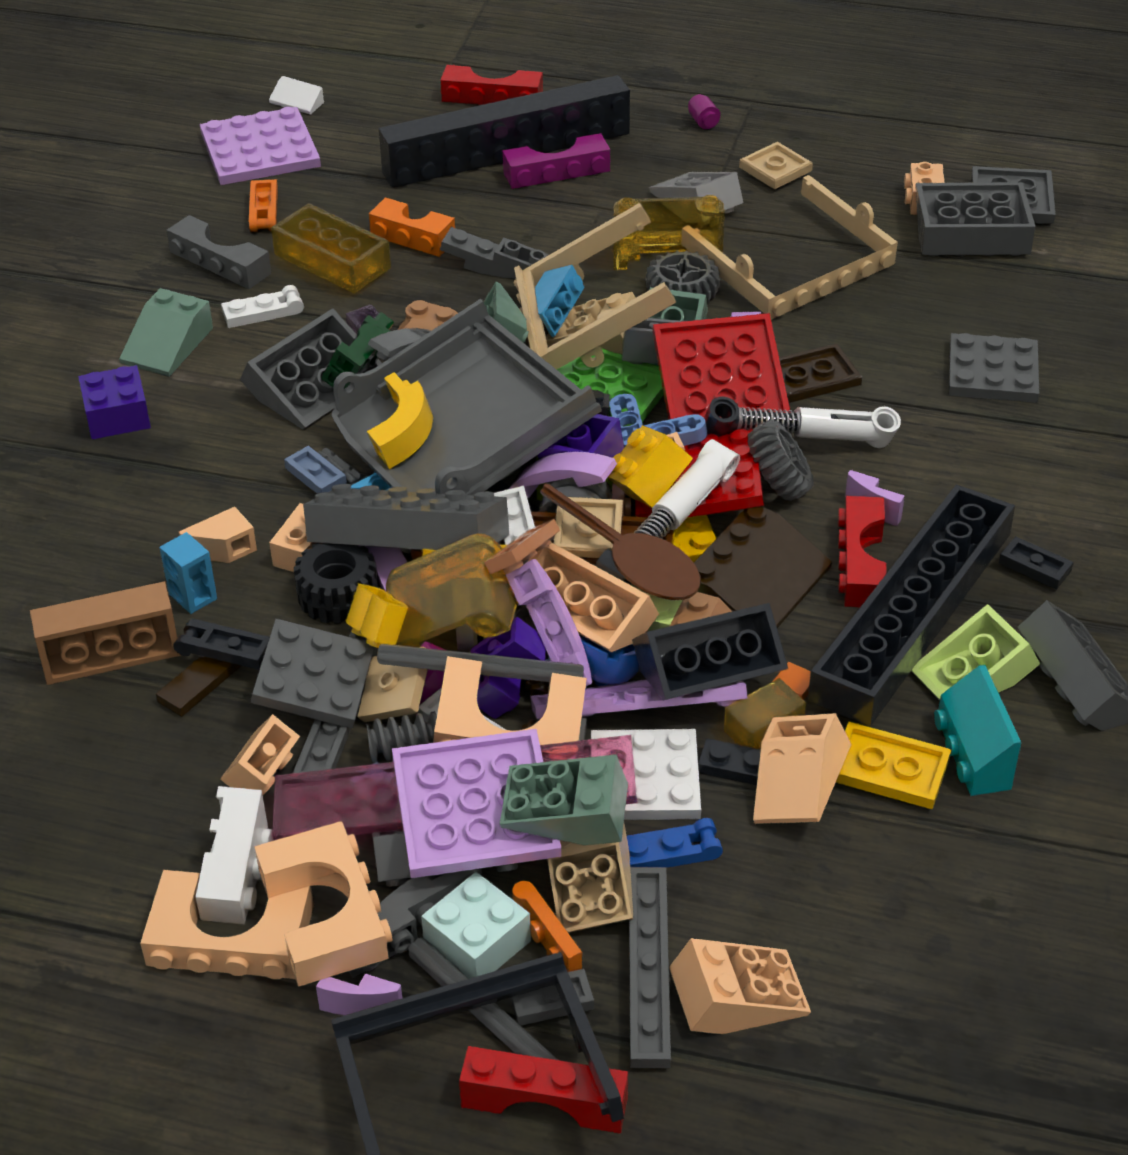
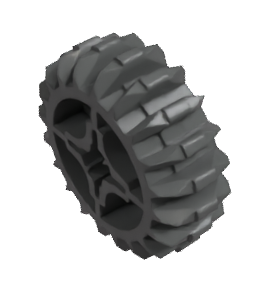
[645,250,720,304]
[748,419,814,501]

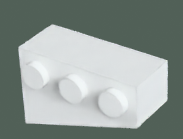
[196,786,273,924]

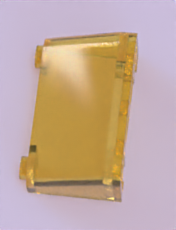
[612,195,725,270]
[386,533,518,647]

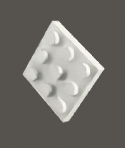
[591,729,701,820]

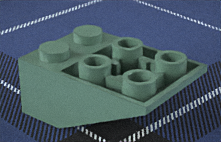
[500,754,628,845]

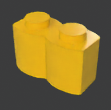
[346,583,408,648]

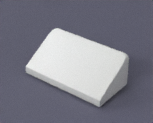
[269,76,324,115]

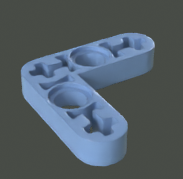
[609,394,707,448]

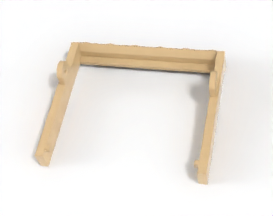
[681,175,898,320]
[514,203,676,370]

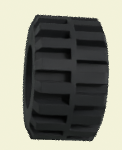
[294,543,378,624]

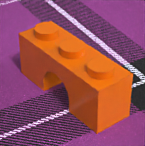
[369,197,455,257]

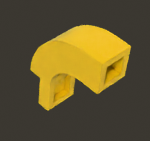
[367,372,433,469]

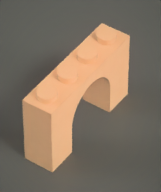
[433,656,587,762]
[254,821,393,987]
[140,870,314,979]

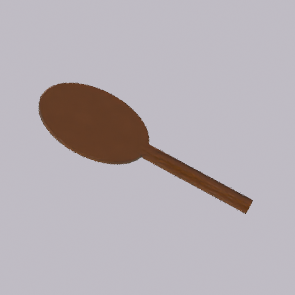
[540,483,700,600]

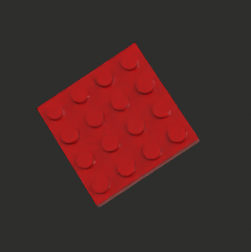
[652,313,791,420]
[635,429,764,518]

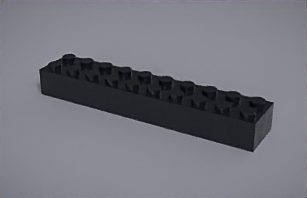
[378,75,630,188]
[808,484,1015,727]

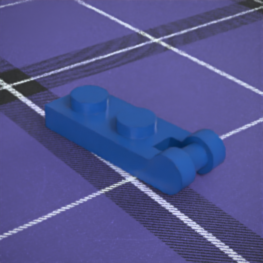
[627,818,723,868]

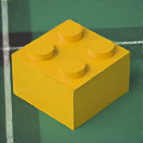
[607,425,693,508]

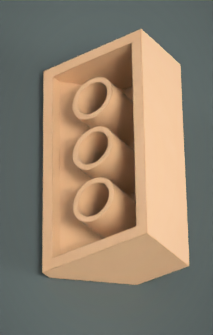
[506,543,659,652]

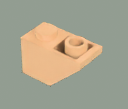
[179,507,257,563]

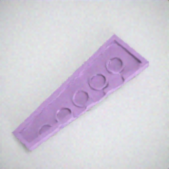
[530,680,747,719]

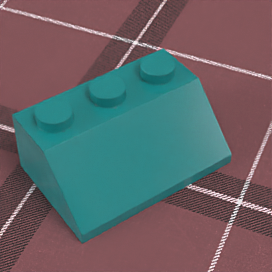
[934,665,1021,796]

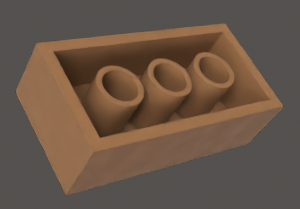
[30,581,181,685]

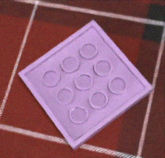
[200,107,321,185]
[392,729,561,878]

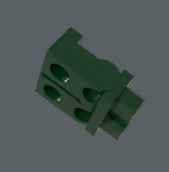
[321,312,394,389]

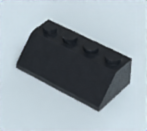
[632,603,788,701]

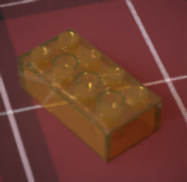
[271,203,391,294]

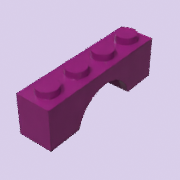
[503,133,610,189]

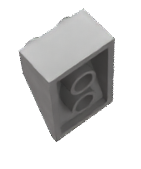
[649,172,743,222]

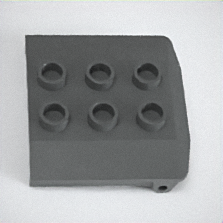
[332,299,602,495]

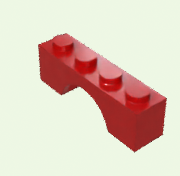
[440,65,543,105]
[838,496,887,607]
[459,1046,628,1134]

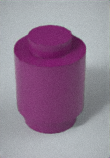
[688,94,721,129]

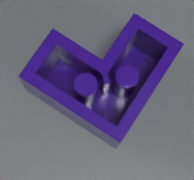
[470,617,546,719]

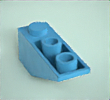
[535,265,585,337]

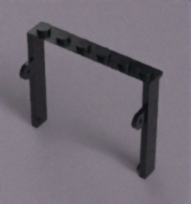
[331,952,624,1155]

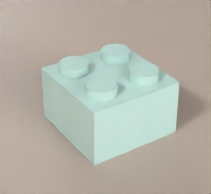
[421,872,531,979]

